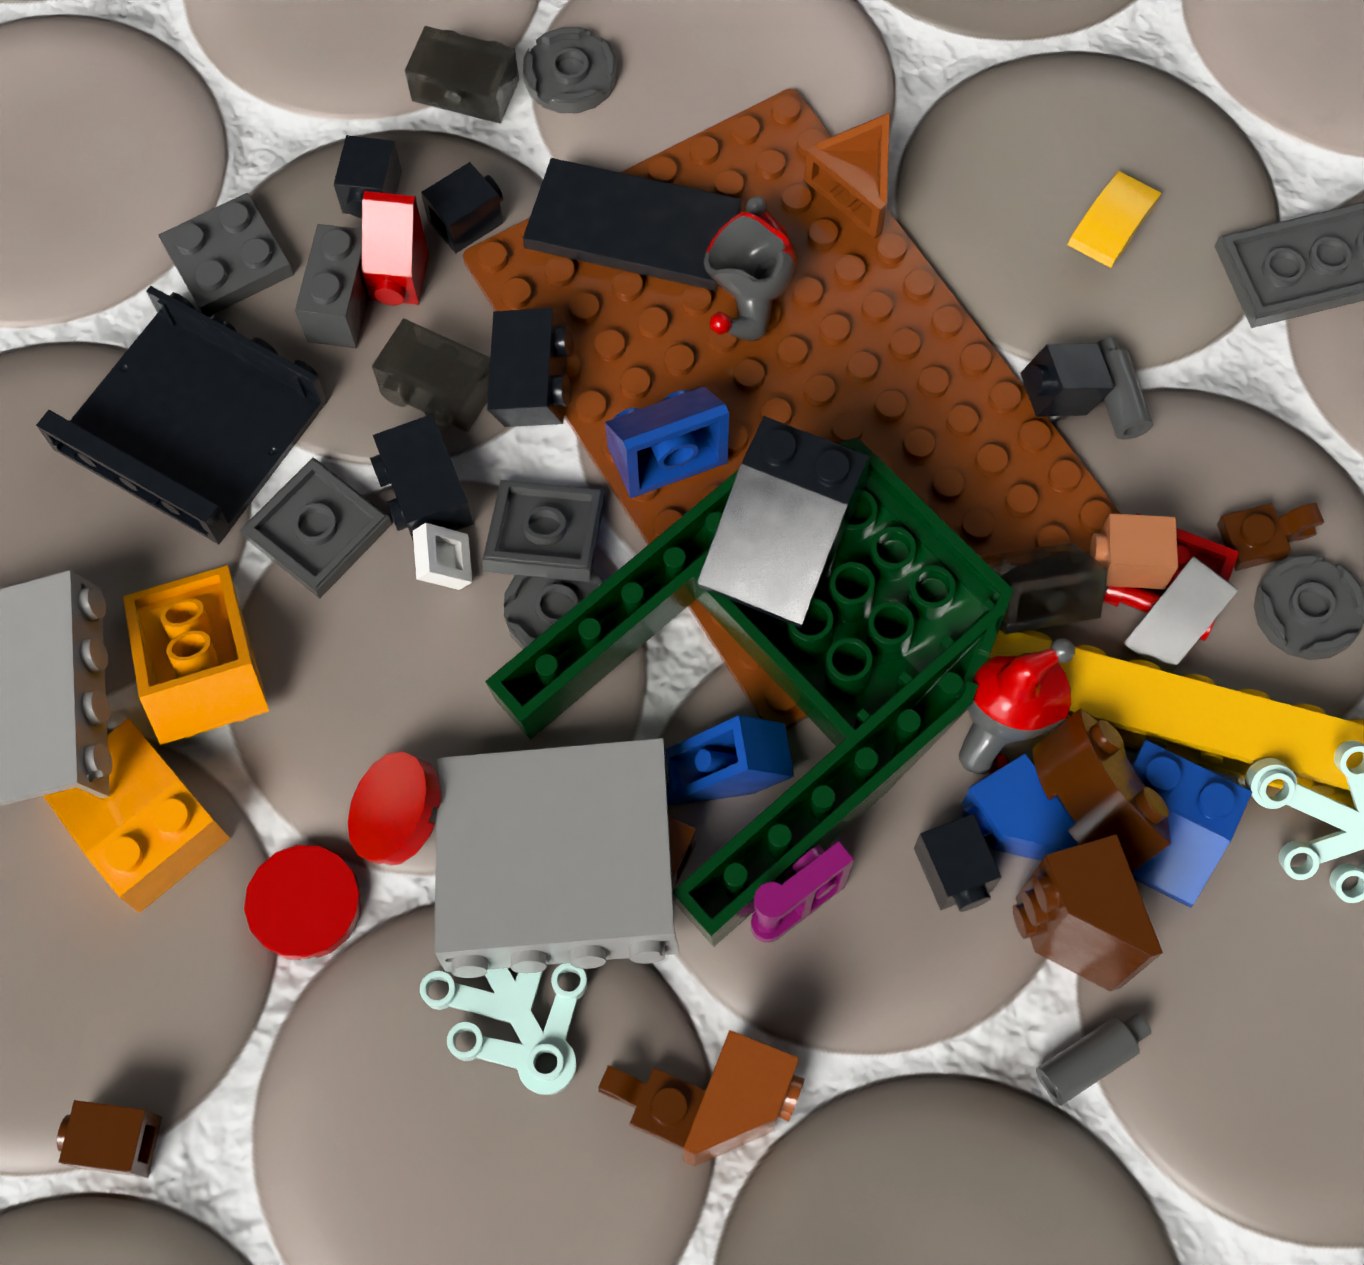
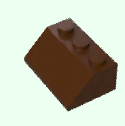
[1013,834,1163,991]

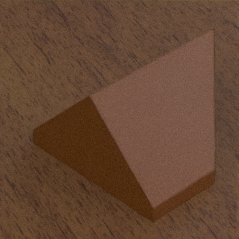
[804,113,890,239]

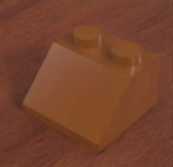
[683,1030,805,1166]

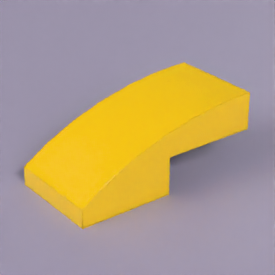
[1067,171,1162,268]

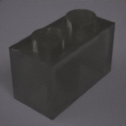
[405,26,519,124]
[372,318,490,432]
[980,542,1108,635]

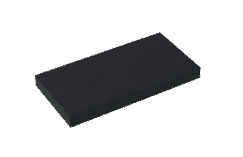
[523,158,742,291]

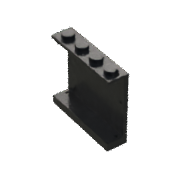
[36,286,327,545]

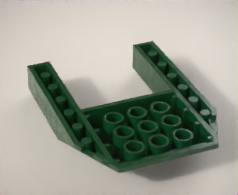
[485,437,1014,947]

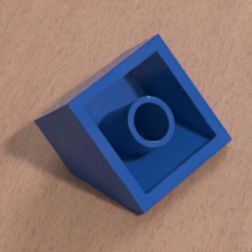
[605,386,729,499]
[1129,740,1253,908]

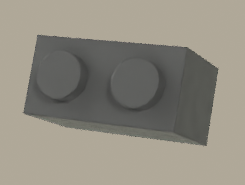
[295,224,369,348]

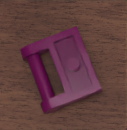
[750,841,854,943]

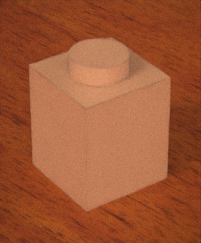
[1090,514,1178,589]

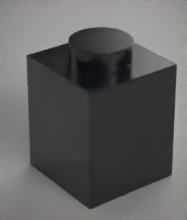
[334,135,402,218]
[421,162,504,254]
[1020,344,1115,417]
[914,814,1002,912]

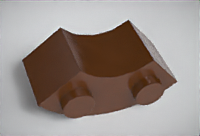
[1032,708,1171,873]

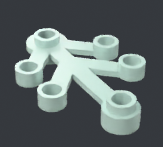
[1245,740,1364,903]
[420,963,588,1095]

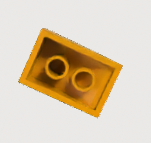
[123,565,269,745]
[43,718,231,913]

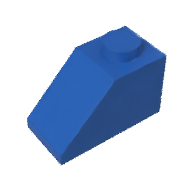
[666,715,794,805]
[961,753,1079,861]

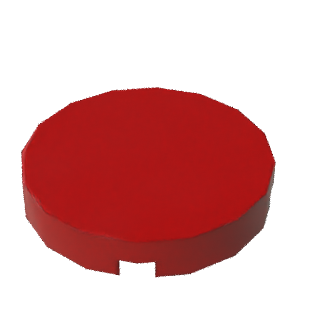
[347,751,441,866]
[244,845,361,960]

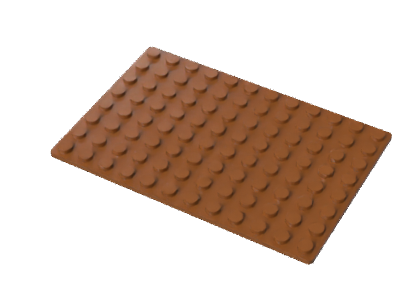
[463,89,1121,730]

